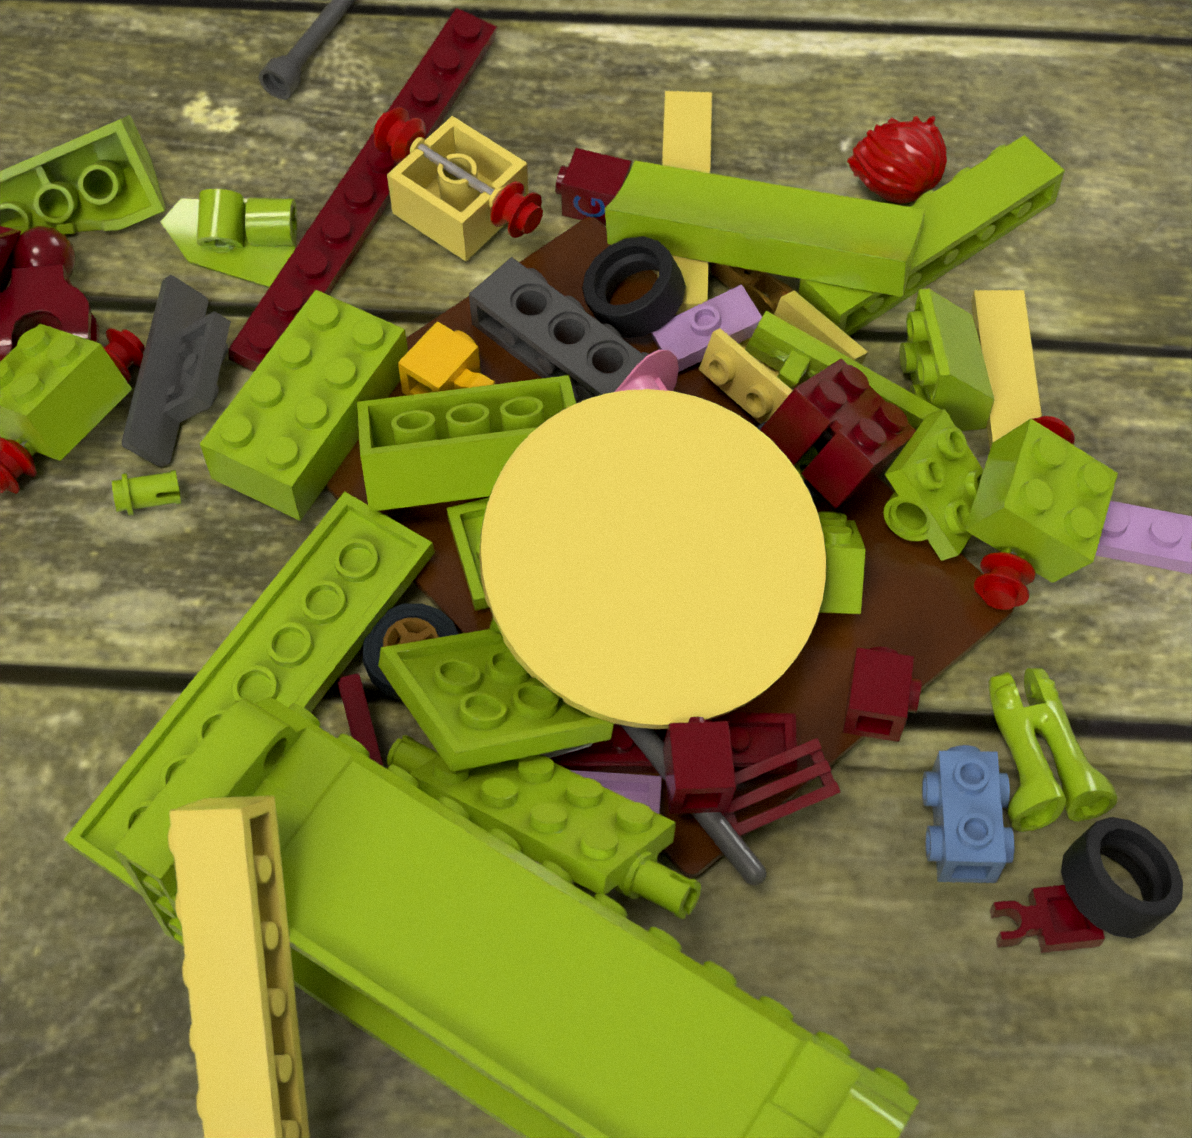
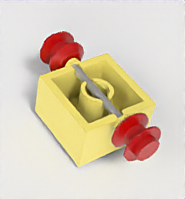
[374,107,543,261]

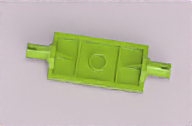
[387,735,701,919]

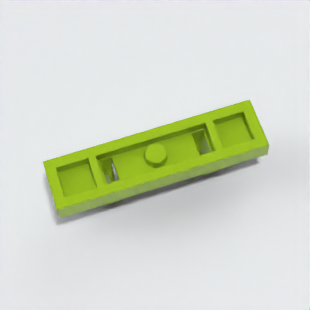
[745,311,950,430]

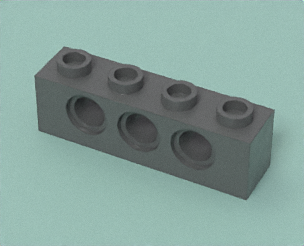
[469,257,649,404]

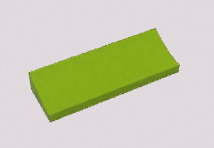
[605,160,925,297]

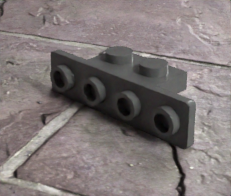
[121,275,231,467]

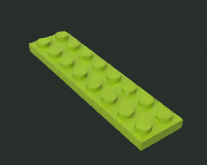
[63,492,435,896]

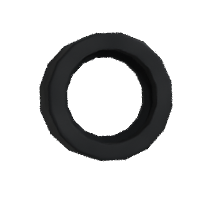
[582,236,686,338]
[1061,817,1183,938]

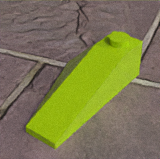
[0,115,166,235]

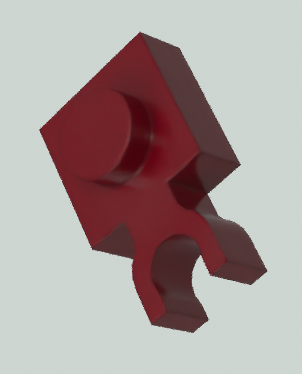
[990,885,1105,953]

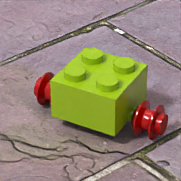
[0,324,145,494]
[965,416,1118,610]

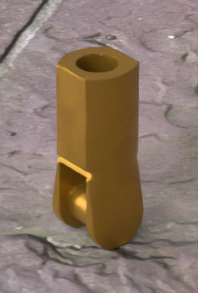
[711,263,794,317]

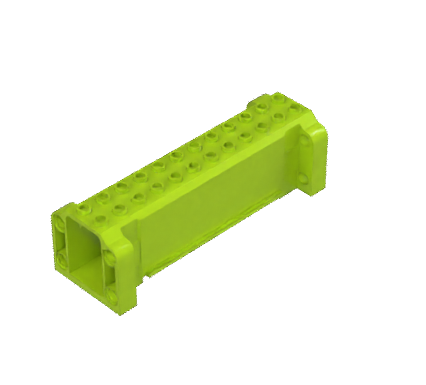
[114,697,919,1138]

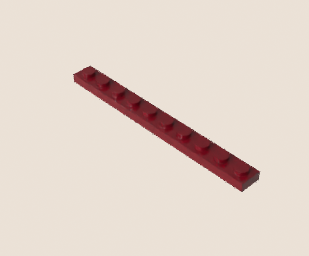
[228,7,497,371]

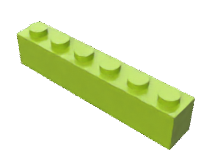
[798,135,1065,336]

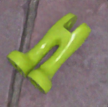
[988,668,1117,832]

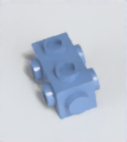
[922,745,1014,883]

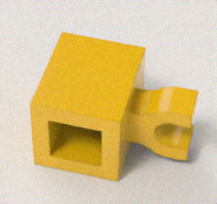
[398,321,495,395]

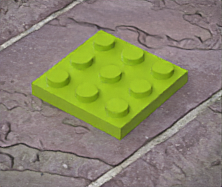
[378,629,614,772]

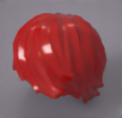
[847,116,947,203]

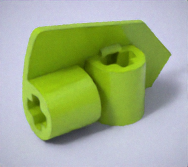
[160,189,298,288]

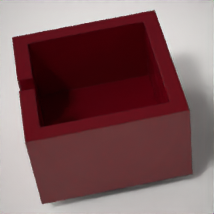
[760,358,916,508]

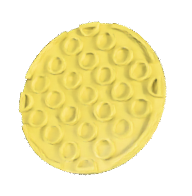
[479,389,826,729]

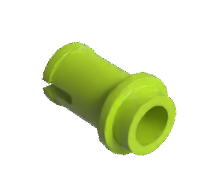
[111,470,181,516]

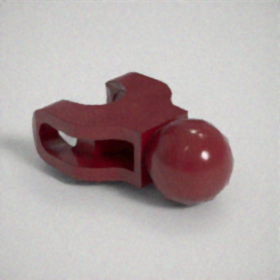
[0,226,99,361]

